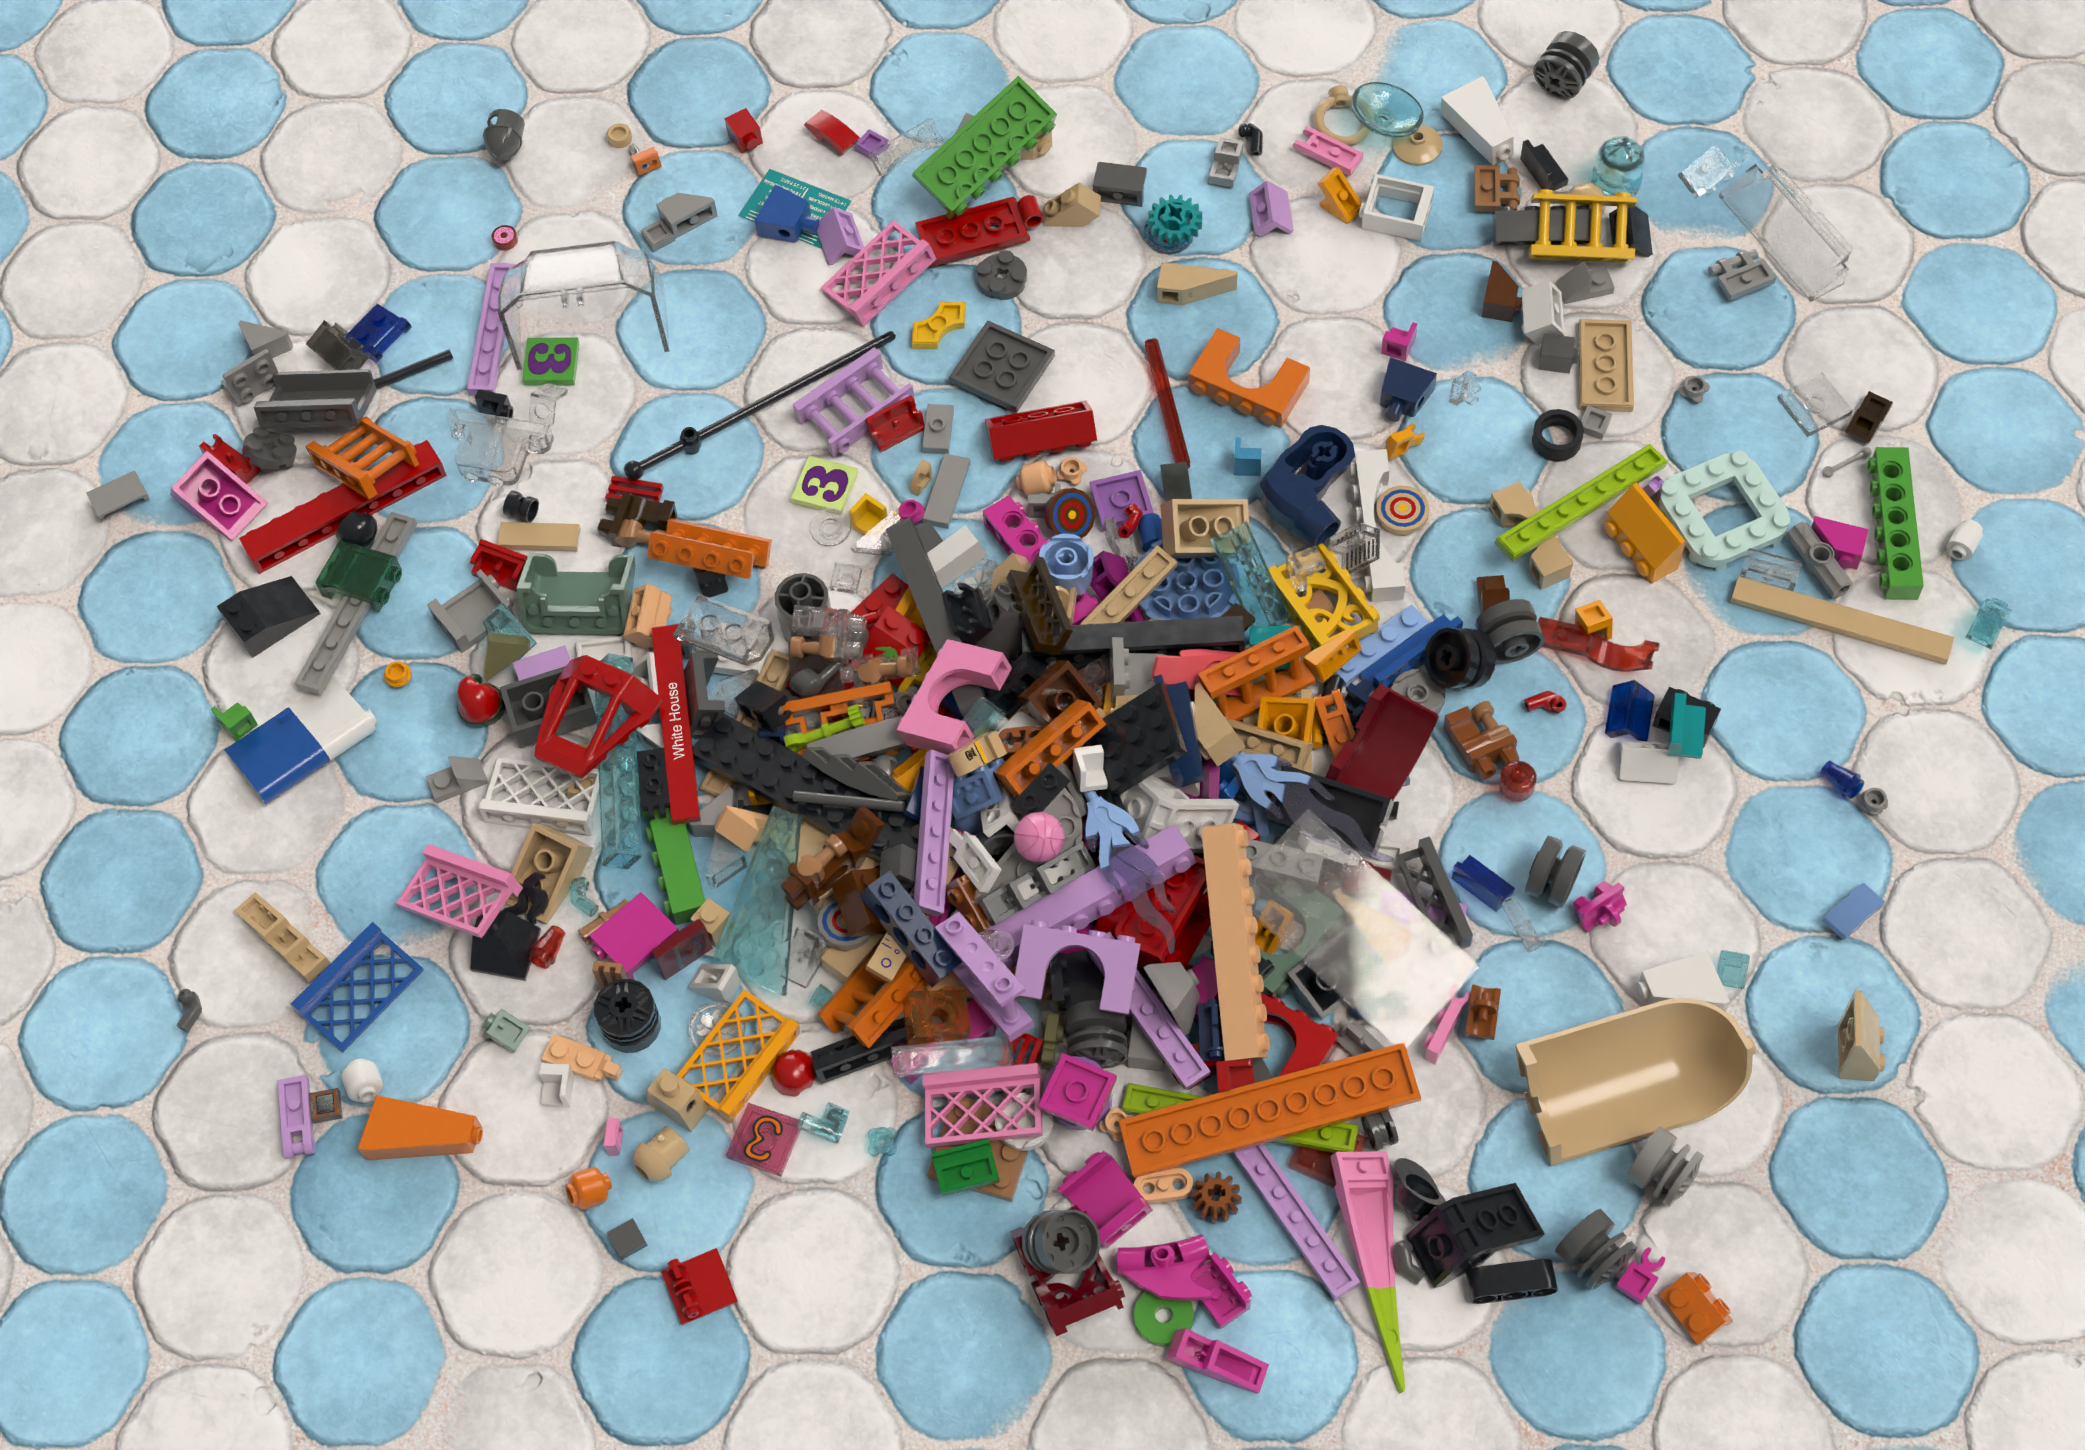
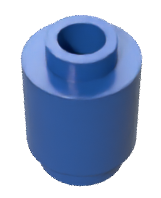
[1137,513,1163,552]

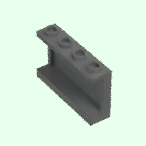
[253,369,377,429]

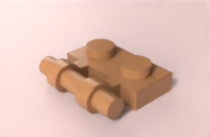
[1474,165,1520,212]

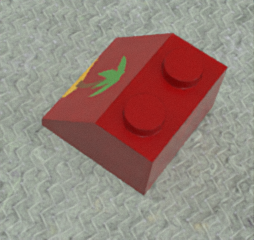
[853,606,931,688]

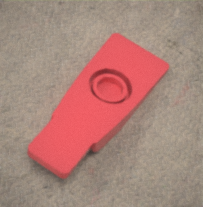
[1151,649,1242,696]

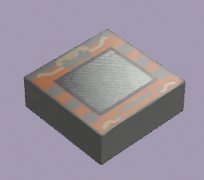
[309,1088,343,1123]

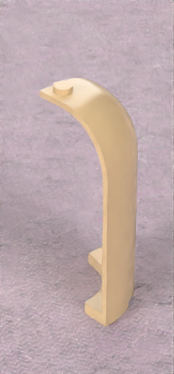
[1515,998,1756,1166]

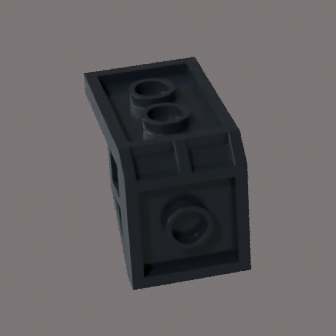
[1405,1183,1545,1288]

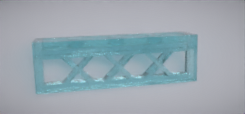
[1210,521,1291,626]

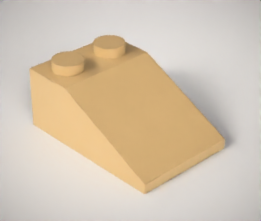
[1160,499,1251,558]
[506,823,593,924]
[1838,990,1885,1081]

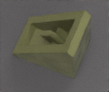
[483,632,531,681]

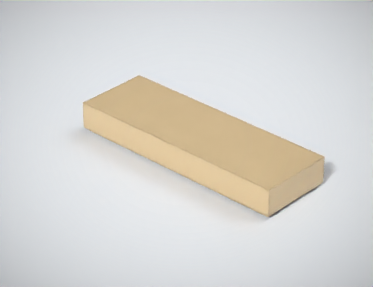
[497,522,581,551]

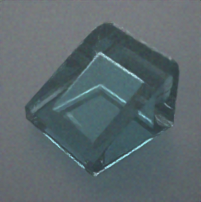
[1716,950,1750,989]

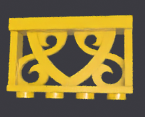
[1266,543,1380,649]

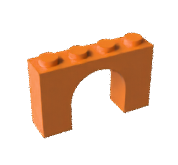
[1188,328,1310,428]

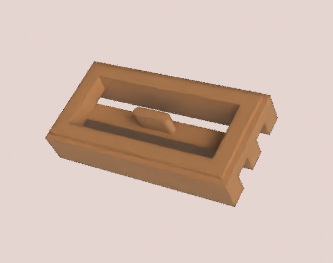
[592,961,628,990]

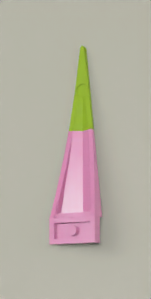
[1330,1151,1405,1393]

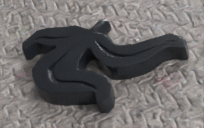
[503,872,549,925]

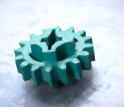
[1148,194,1202,246]

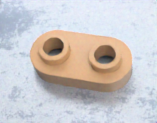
[1134,1168,1193,1204]

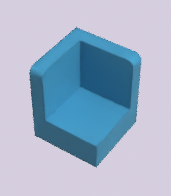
[1234,437,1262,476]

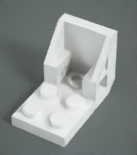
[1120,776,1239,853]

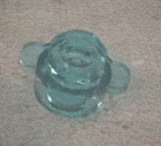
[868,1127,897,1156]

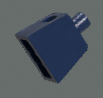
[1380,357,1437,422]

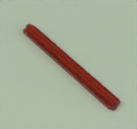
[1145,338,1191,469]

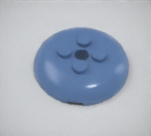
[1134,539,1241,620]

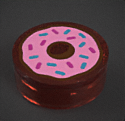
[492,225,518,251]

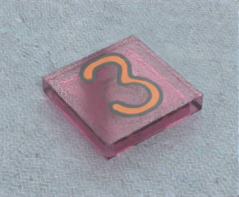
[726,1103,803,1177]

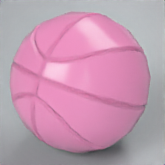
[1014,812,1065,863]

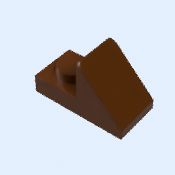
[1476,575,1510,613]
[834,806,885,869]

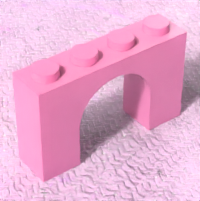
[896,639,1012,755]

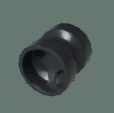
[503,490,539,523]

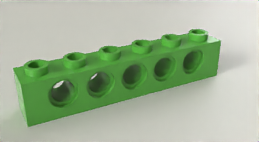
[1867,447,1924,600]

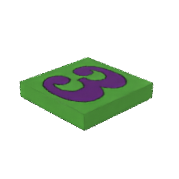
[522,337,579,385]

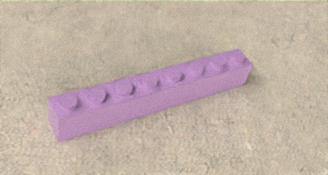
[979,824,1197,970]

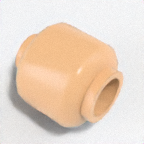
[1016,461,1057,497]

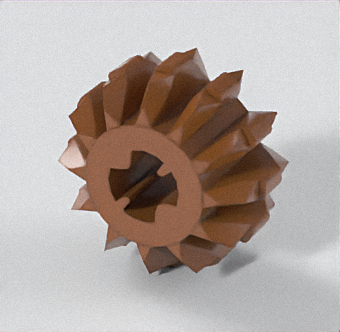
[1191,1171,1242,1224]

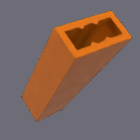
[358,1095,483,1160]

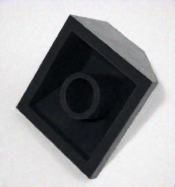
[470,910,541,981]

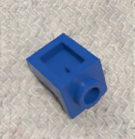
[1219,761,1243,799]

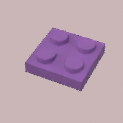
[1089,470,1154,531]

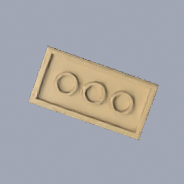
[1578,319,1634,412]

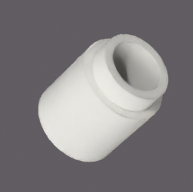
[1946,520,1983,560]

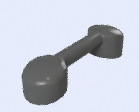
[789,622,869,698]

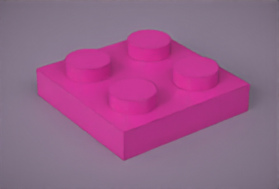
[1038,1053,1117,1131]

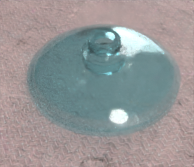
[1351,82,1424,138]

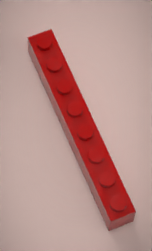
[239,440,447,574]

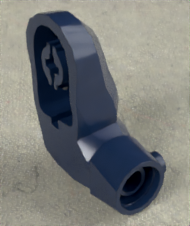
[1258,425,1355,549]

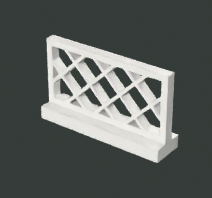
[479,757,605,835]

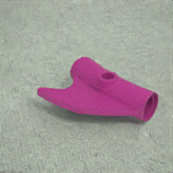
[1117,1234,1212,1301]

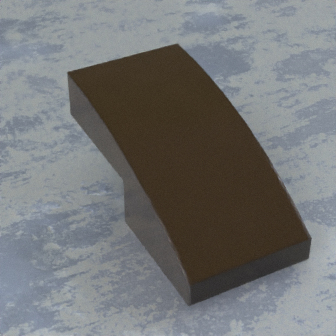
[1845,391,1893,444]

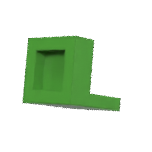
[211,703,258,741]

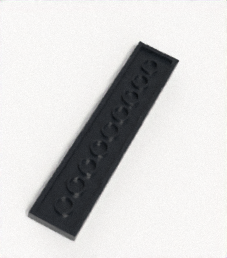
[692,714,920,862]

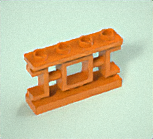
[782,681,904,763]

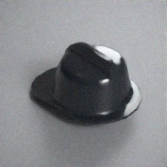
[1394,1158,1446,1222]

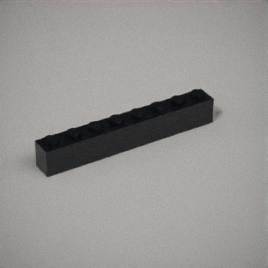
[1022,616,1245,670]

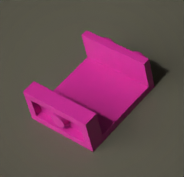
[1058,1151,1153,1248]

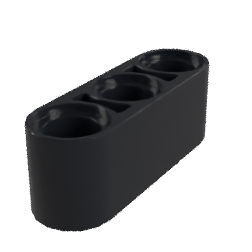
[1465,1259,1558,1304]

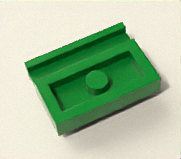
[931,1139,1000,1197]

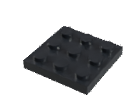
[1095,682,1187,796]

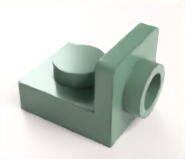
[481,1009,531,1053]

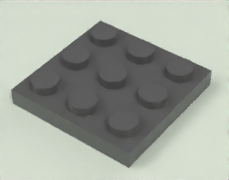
[949,320,1055,413]

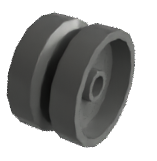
[1475,599,1545,664]
[1524,835,1586,908]

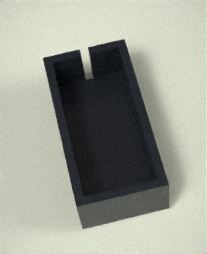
[1265,764,1394,856]

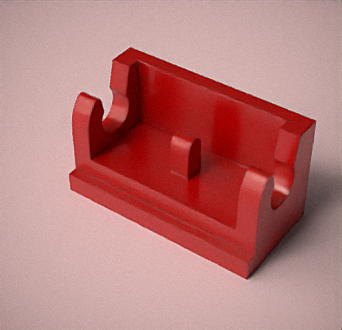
[866,395,925,452]
[199,434,261,484]
[470,539,528,592]

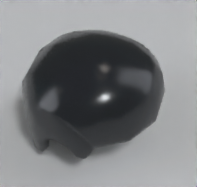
[336,511,378,550]

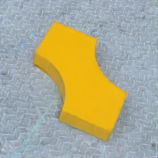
[912,302,966,349]

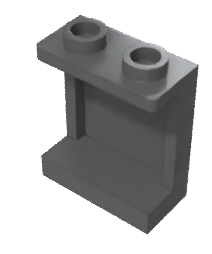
[684,651,725,738]

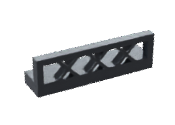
[810,1012,930,1084]

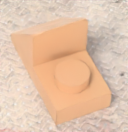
[714,805,778,852]

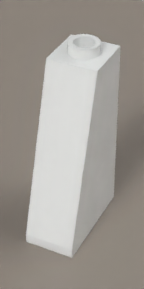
[1441,76,1514,165]

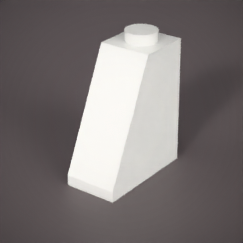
[1637,951,1730,1011]

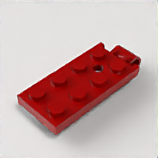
[915,195,1044,267]

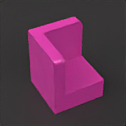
[1381,322,1418,361]

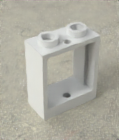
[1359,174,1435,241]

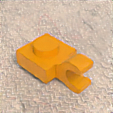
[1385,424,1425,461]

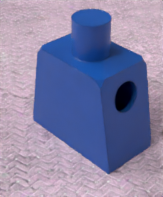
[755,185,819,242]

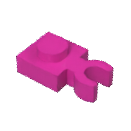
[1615,1247,1665,1305]

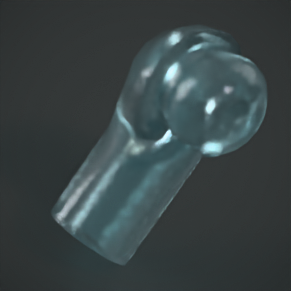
[569,877,599,917]

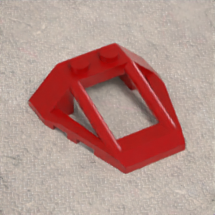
[534,655,663,779]

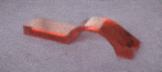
[1538,617,1660,672]

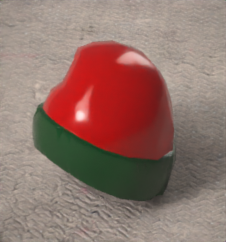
[457,673,506,727]

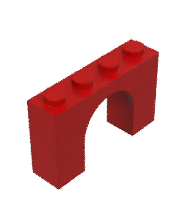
[1261,993,1338,1077]

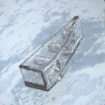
[891,1036,1014,1077]

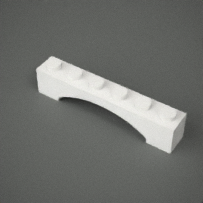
[1349,449,1405,602]

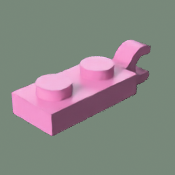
[1423,985,1471,1064]

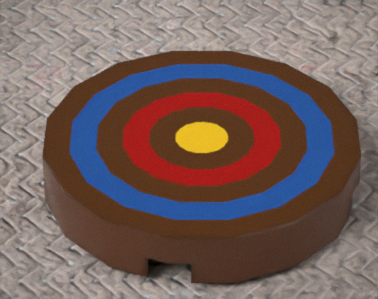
[1045,488,1095,538]

